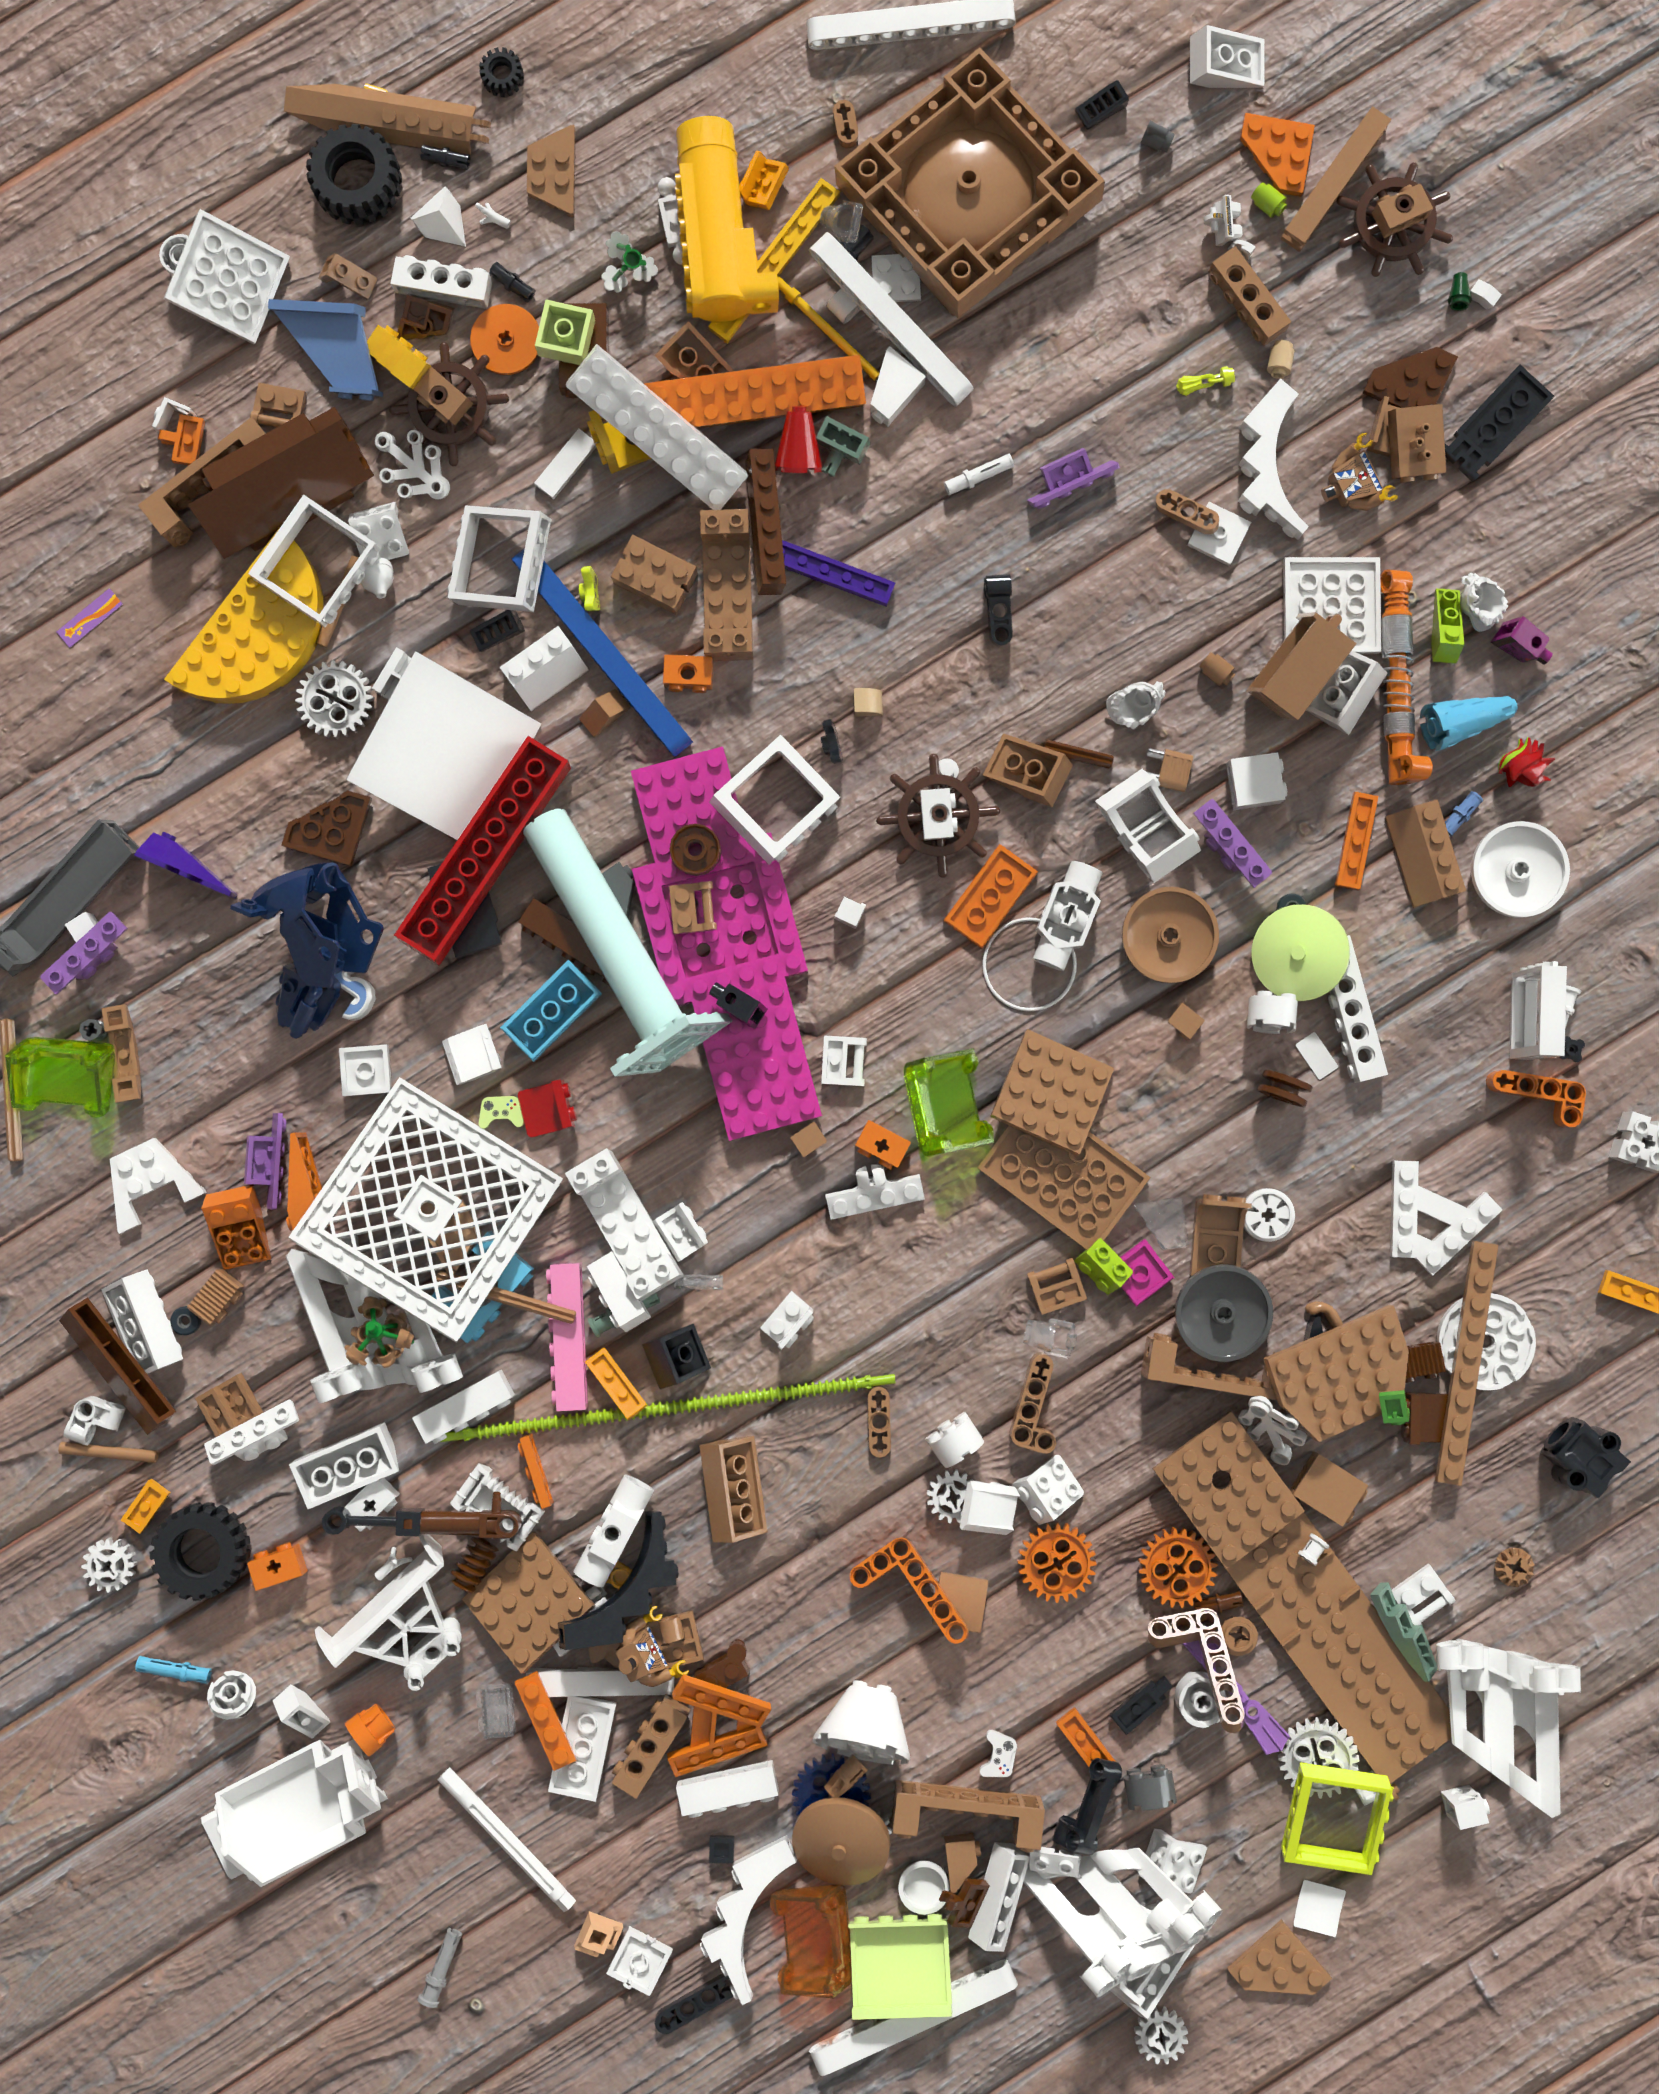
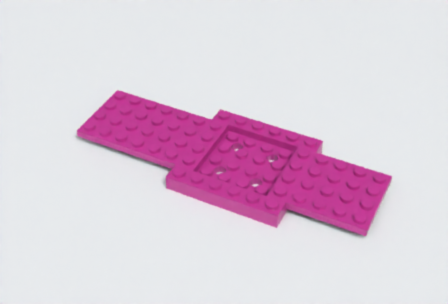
[631,746,822,1141]

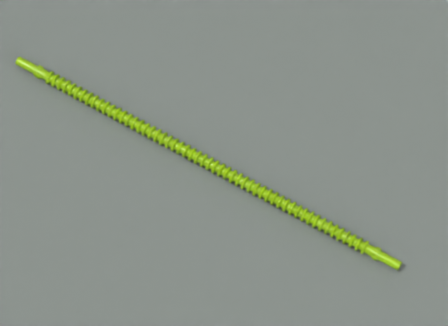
[440,1374,896,1442]

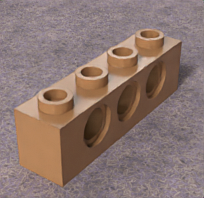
[1208,246,1291,346]
[612,1694,690,1799]

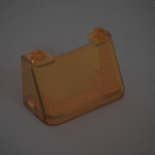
[770,1884,852,1999]

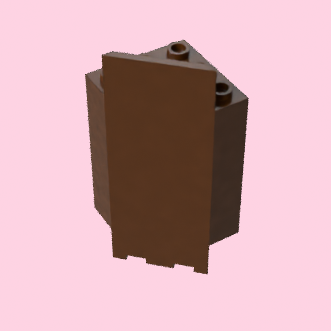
[188,407,374,559]

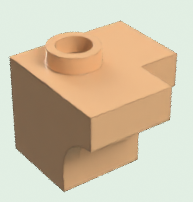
[574,1911,623,1957]

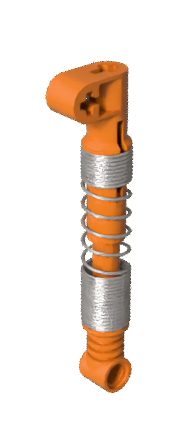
[1380,569,1433,785]

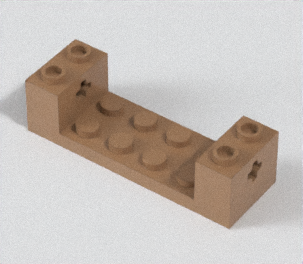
[138,417,265,548]
[700,509,753,661]
[1141,1333,1277,1400]
[891,1780,1045,1852]

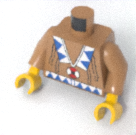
[1321,433,1398,511]
[616,1606,689,1687]

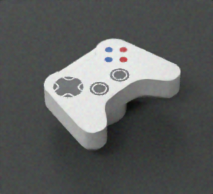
[979,1730,1017,1777]

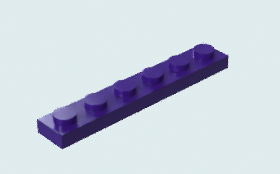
[782,540,895,607]

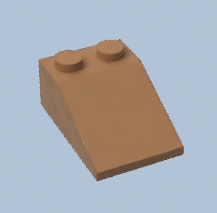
[983,733,1073,807]

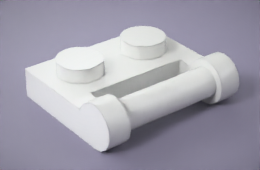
[821,1036,867,1086]
[1392,1564,1456,1625]

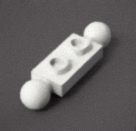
[658,177,682,265]

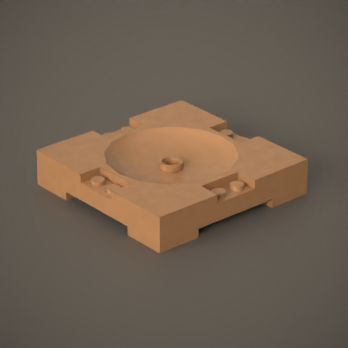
[834,47,1105,319]

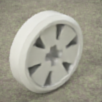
[1244,1188,1295,1242]

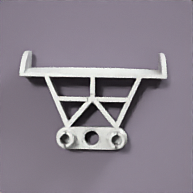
[315,1534,462,1691]

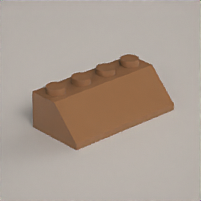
[1385,799,1466,908]
[699,1436,768,1543]

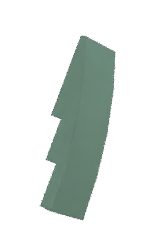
[1370,1582,1437,1682]

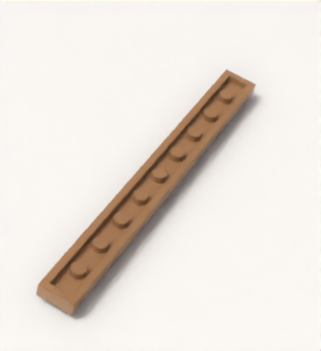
[1435,1241,1499,1486]

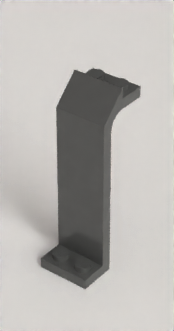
[0,819,141,977]

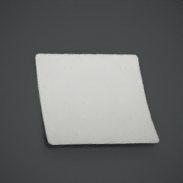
[1294,1880,1346,1937]

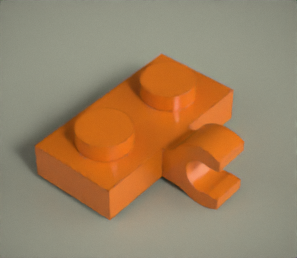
[158,414,205,466]

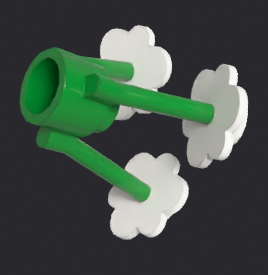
[601,231,658,293]

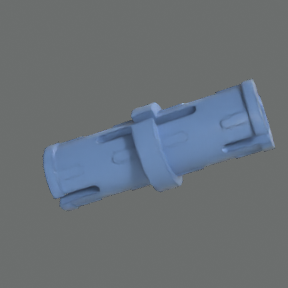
[1445,791,1484,837]

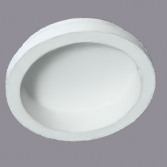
[898,1861,950,1915]

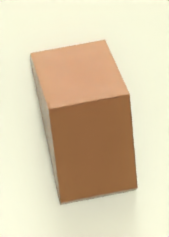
[579,689,631,738]

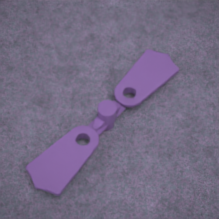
[1183,1625,1290,1755]

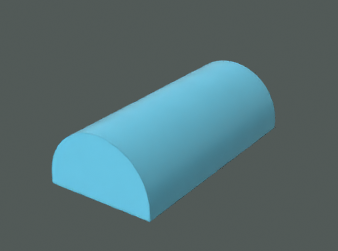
[500,960,602,1062]

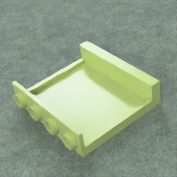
[848,1914,953,2020]

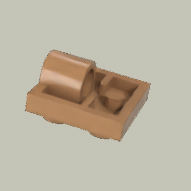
[646,1610,704,1669]

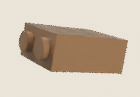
[1289,1451,1368,1527]

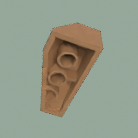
[654,321,734,379]

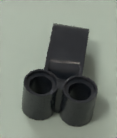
[984,574,1013,646]

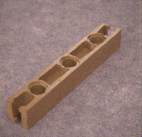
[1281,106,1392,252]

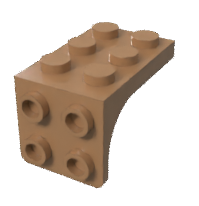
[1190,1194,1252,1276]

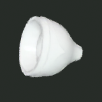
[361,558,394,599]

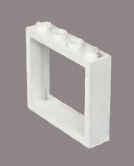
[248,495,380,628]
[447,505,551,612]
[1509,961,1567,1060]

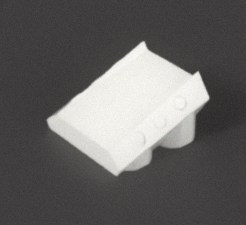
[442,1024,502,1085]
[960,1481,1020,1535]

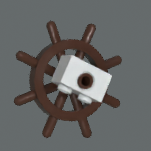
[876,753,1000,878]

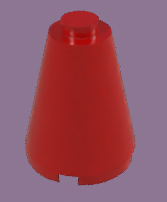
[775,406,822,473]

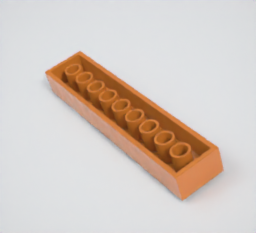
[643,355,866,429]

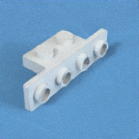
[204,1400,299,1465]

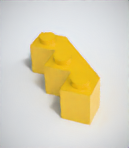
[367,325,431,389]

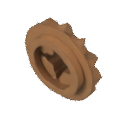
[1495,1548,1535,1588]
[1221,1616,1258,1656]

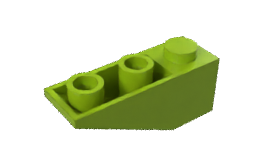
[1431,588,1464,664]

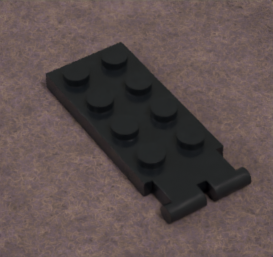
[1445,364,1555,482]

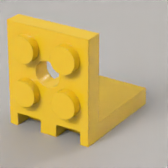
[587,410,652,474]

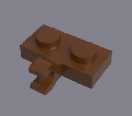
[939,1878,990,1928]

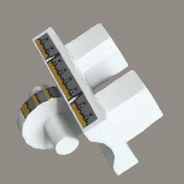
[1204,195,1243,246]

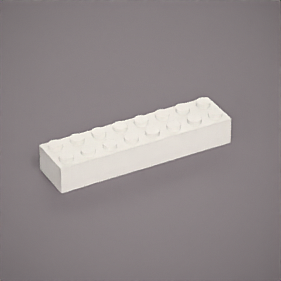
[566,344,748,510]

